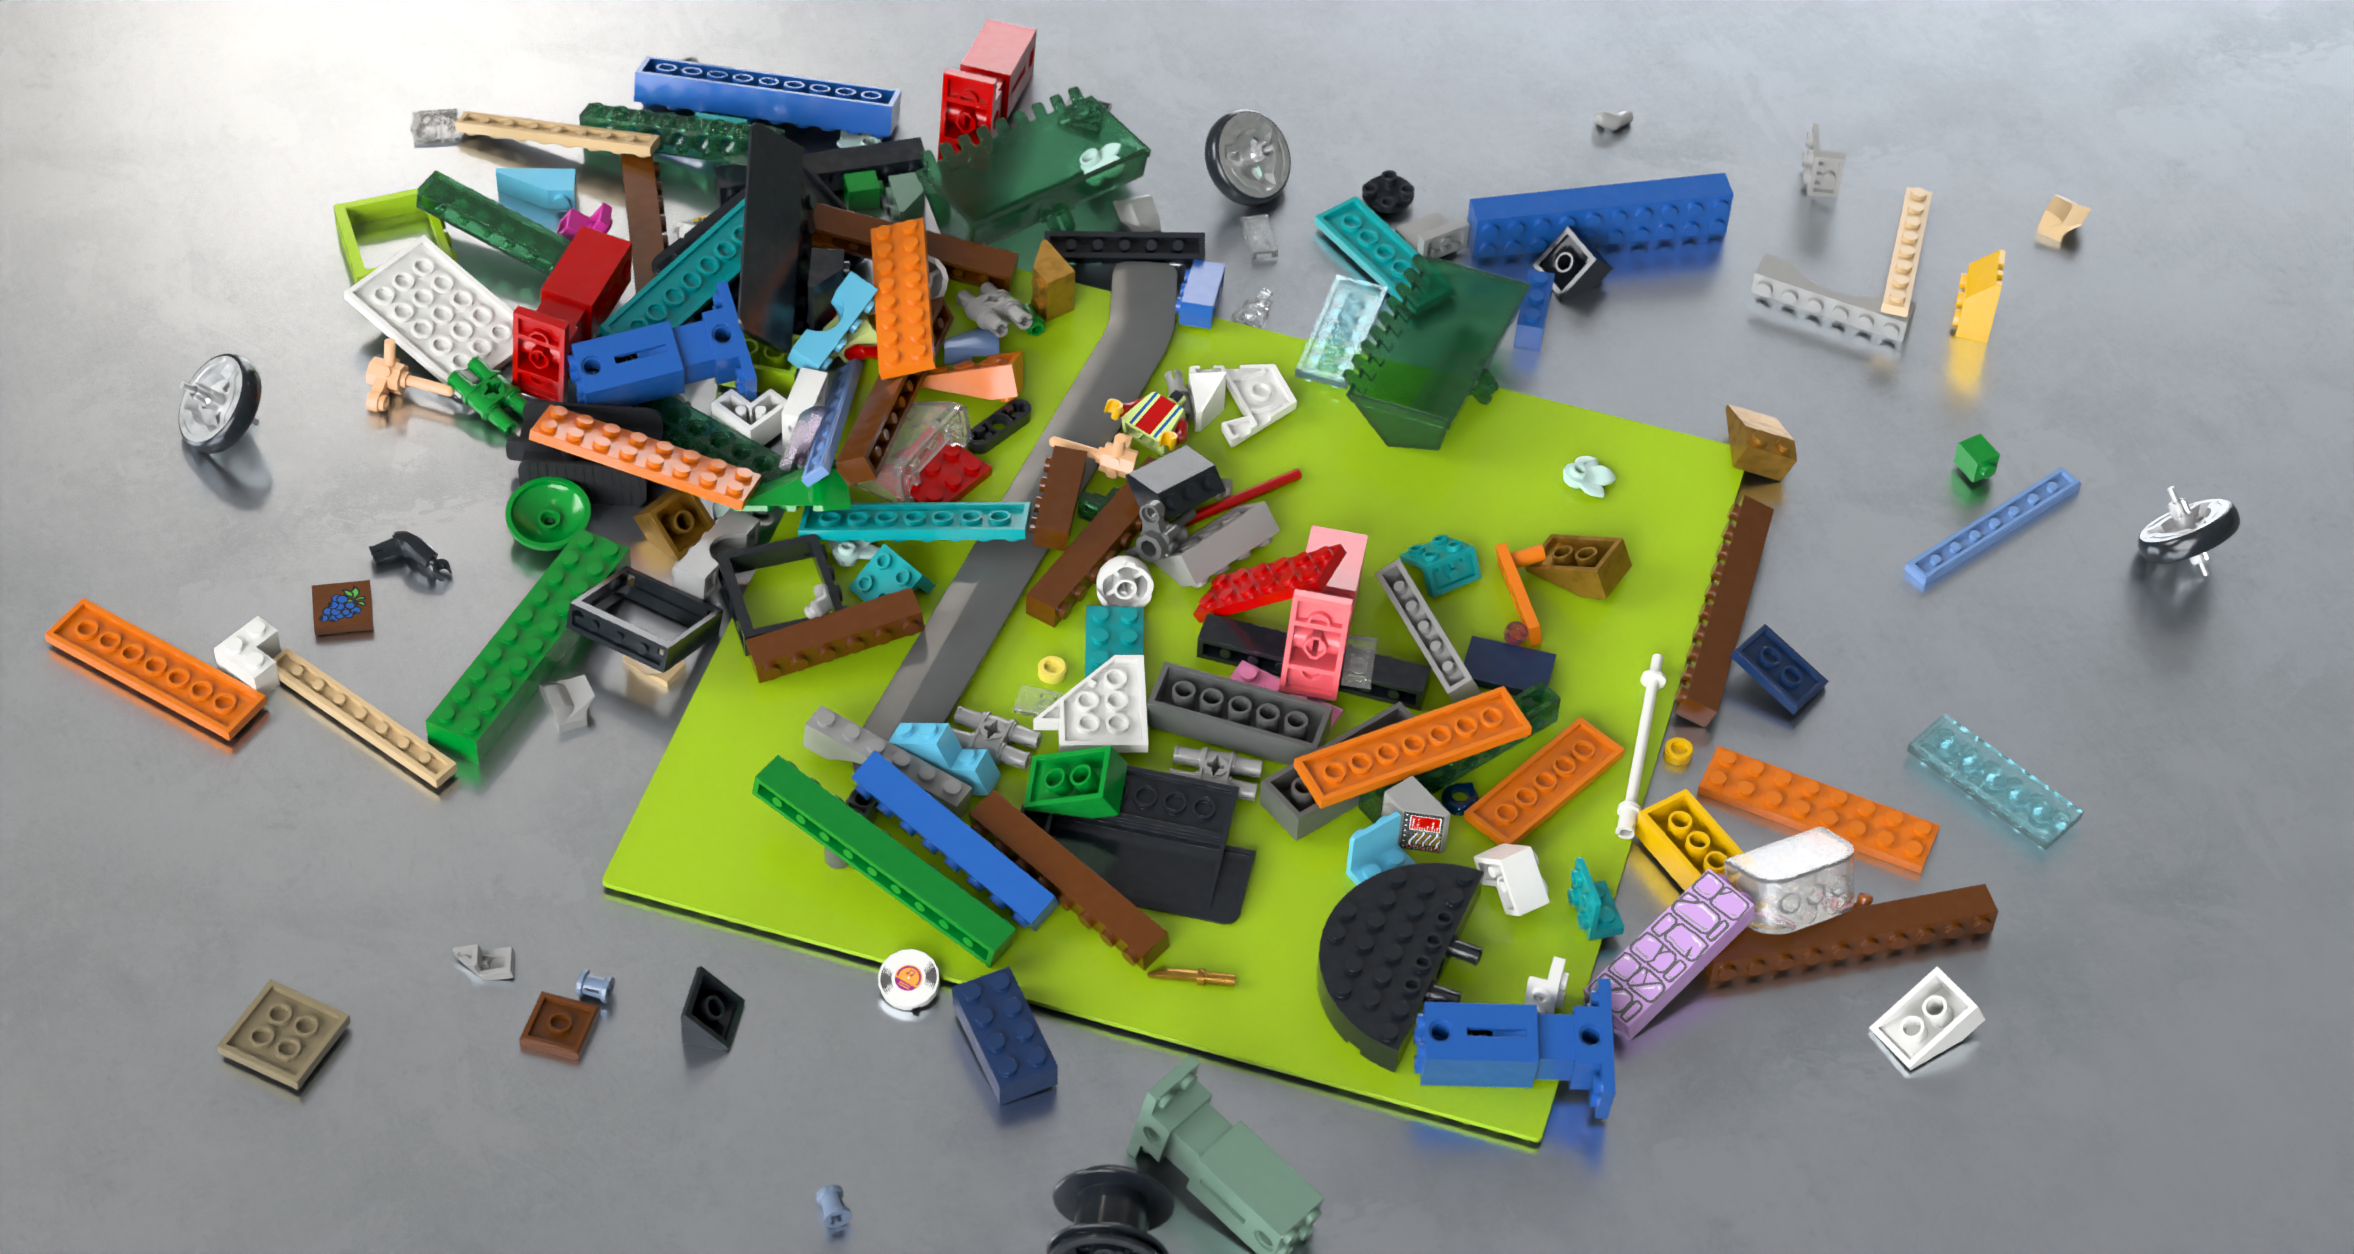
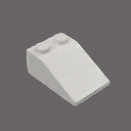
[1869,967,1985,1070]

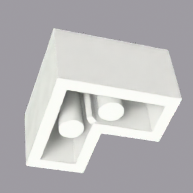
[711,388,787,454]
[214,616,281,695]
[1473,843,1550,916]

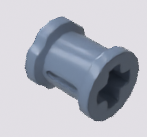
[576,969,615,1003]
[816,1185,852,1228]

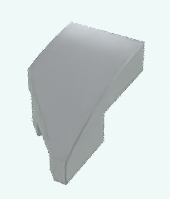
[453,944,515,980]

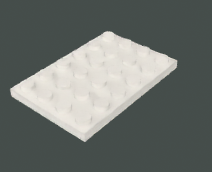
[344,235,514,399]

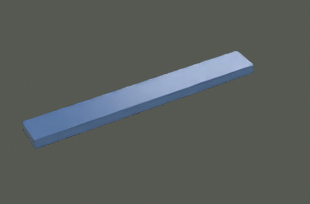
[801,358,863,487]
[1904,467,2081,587]

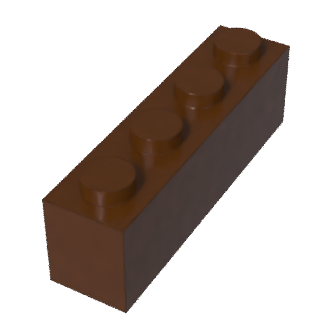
[1029,445,1088,551]

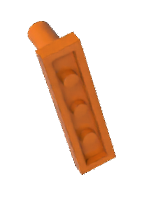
[1495,542,1546,647]

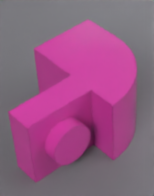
[554,203,613,248]

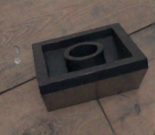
[681,966,745,1051]

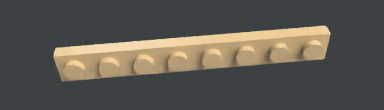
[455,111,661,157]
[1881,187,1932,317]
[273,647,458,788]

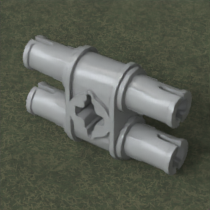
[956,282,1032,338]
[950,706,1042,771]
[1169,745,1263,802]

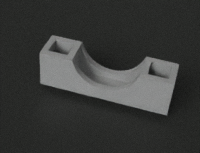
[672,508,760,601]

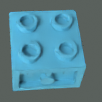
[1346,811,1416,886]

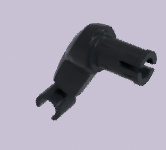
[369,531,452,581]

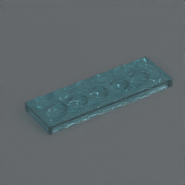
[1294,275,1388,389]
[1907,713,2084,850]

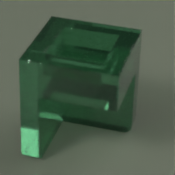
[1077,487,1120,522]

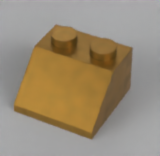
[1031,239,1075,322]
[633,488,715,561]

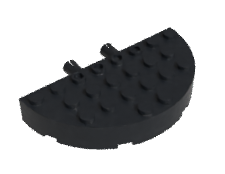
[1317,863,1484,1073]

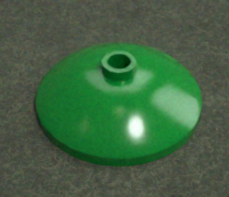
[505,477,591,551]

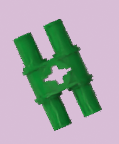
[447,356,528,436]

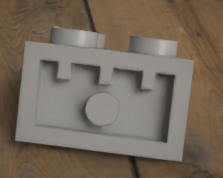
[1802,123,1846,198]
[1395,211,1470,262]

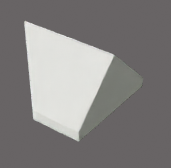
[1188,372,1227,432]

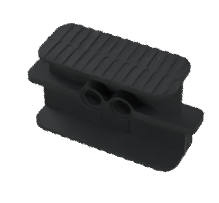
[506,400,664,507]

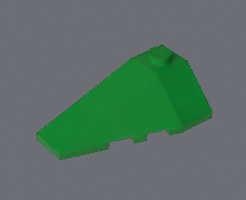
[733,459,851,511]

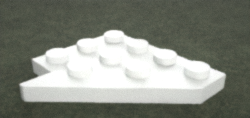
[1033,655,1148,753]

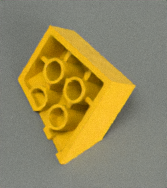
[1952,250,2005,343]

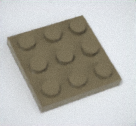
[217,979,351,1090]

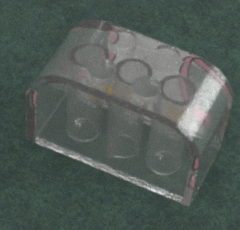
[1725,826,1854,934]

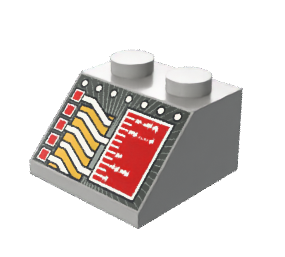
[1381,776,1450,854]

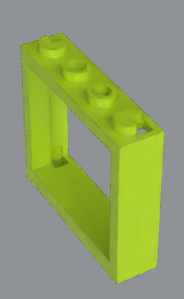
[333,186,458,284]

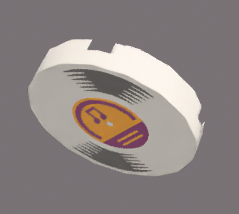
[878,949,940,1010]

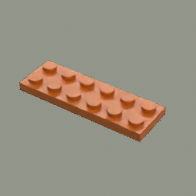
[1463,717,1625,845]

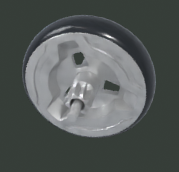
[1205,109,1291,206]
[178,354,262,454]
[2137,486,2240,576]

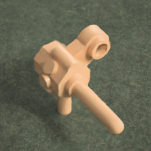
[366,338,455,413]
[1049,433,1139,479]

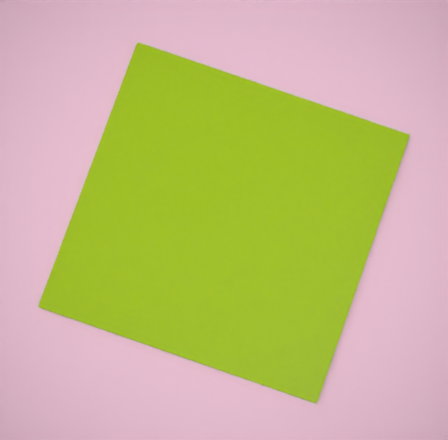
[602,268,1744,1142]

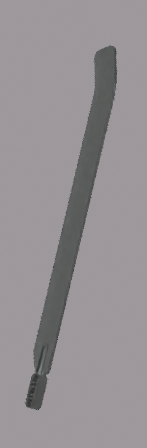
[824,261,1178,869]

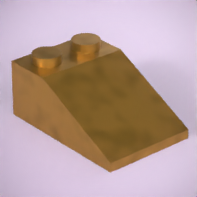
[1725,404,1797,481]
[1525,534,1632,599]

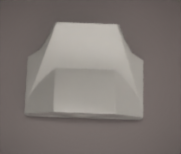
[1113,194,1161,232]
[539,674,595,733]

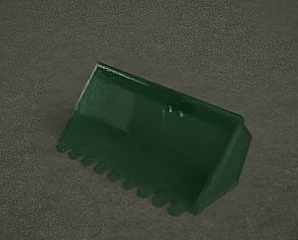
[915,86,1151,245]
[1342,254,1531,451]

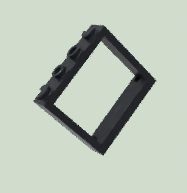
[716,534,848,656]
[566,565,723,673]

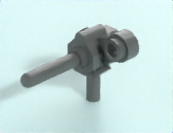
[1125,500,1196,563]

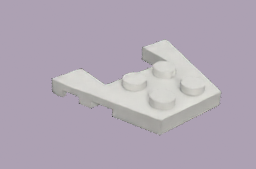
[1189,364,1297,447]

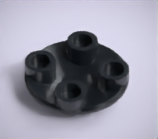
[1362,170,1415,213]

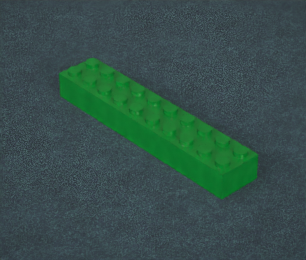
[425,528,631,765]

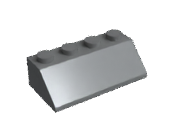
[1154,501,1280,588]

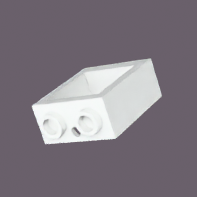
[781,367,828,457]

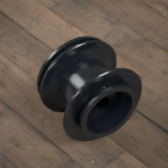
[1046,1165,1175,1254]

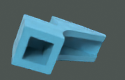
[889,723,1001,796]

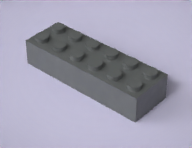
[1147,661,1333,765]
[1260,702,1415,841]

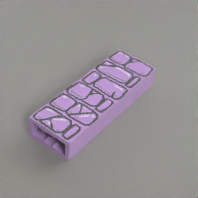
[1583,869,1755,1040]

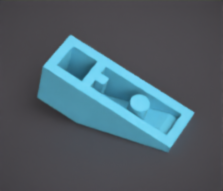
[495,168,577,210]

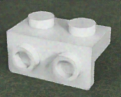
[1524,956,1569,1014]

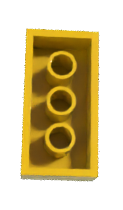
[1635,788,1758,894]

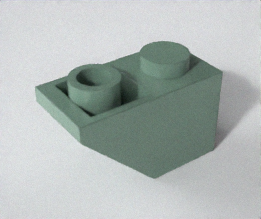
[884,172,925,223]

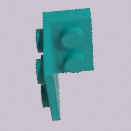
[1400,535,1481,598]
[849,543,936,602]
[1567,857,1625,941]

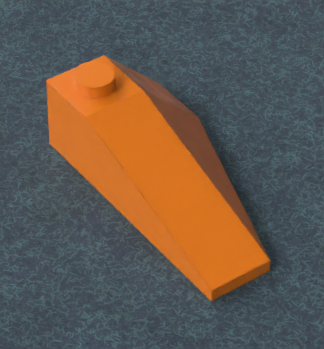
[921,351,1023,402]

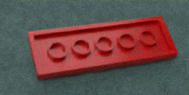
[1193,544,1347,623]

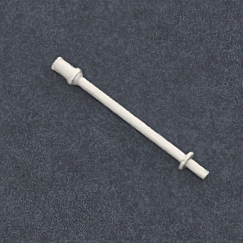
[1615,654,1667,839]

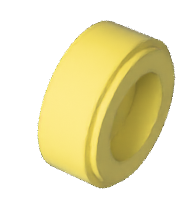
[1038,656,1067,684]

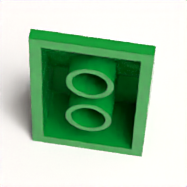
[1023,746,1128,818]

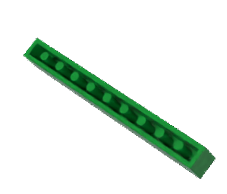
[752,755,1016,968]

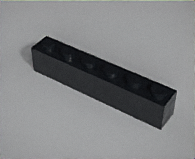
[1044,231,1205,264]

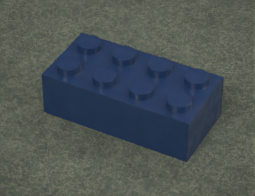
[952,966,1058,1105]

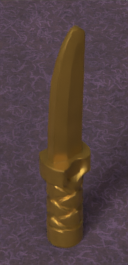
[1147,968,1236,987]

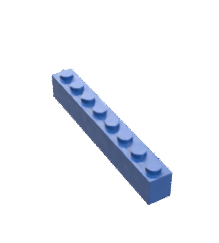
[851,750,1059,931]

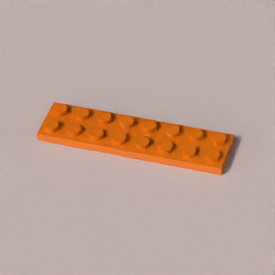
[871,217,936,380]
[529,404,761,511]
[45,598,267,741]
[1293,686,1532,809]
[1697,746,1940,874]

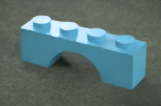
[787,271,878,372]

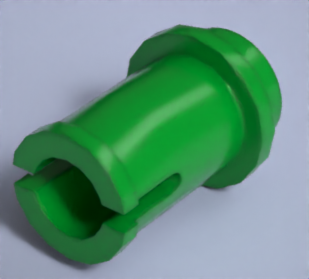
[1022,303,1045,336]

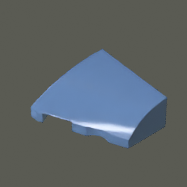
[943,327,999,364]

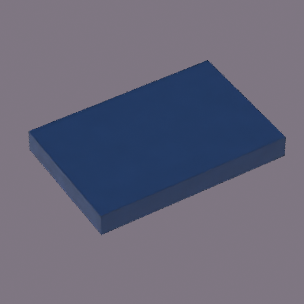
[1730,624,1829,715]
[1464,636,1556,702]

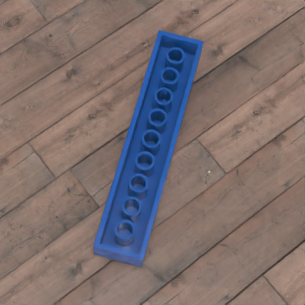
[634,56,901,138]
[1467,173,1734,259]

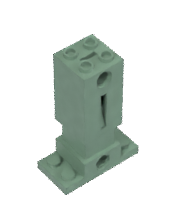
[1126,1054,1324,1254]

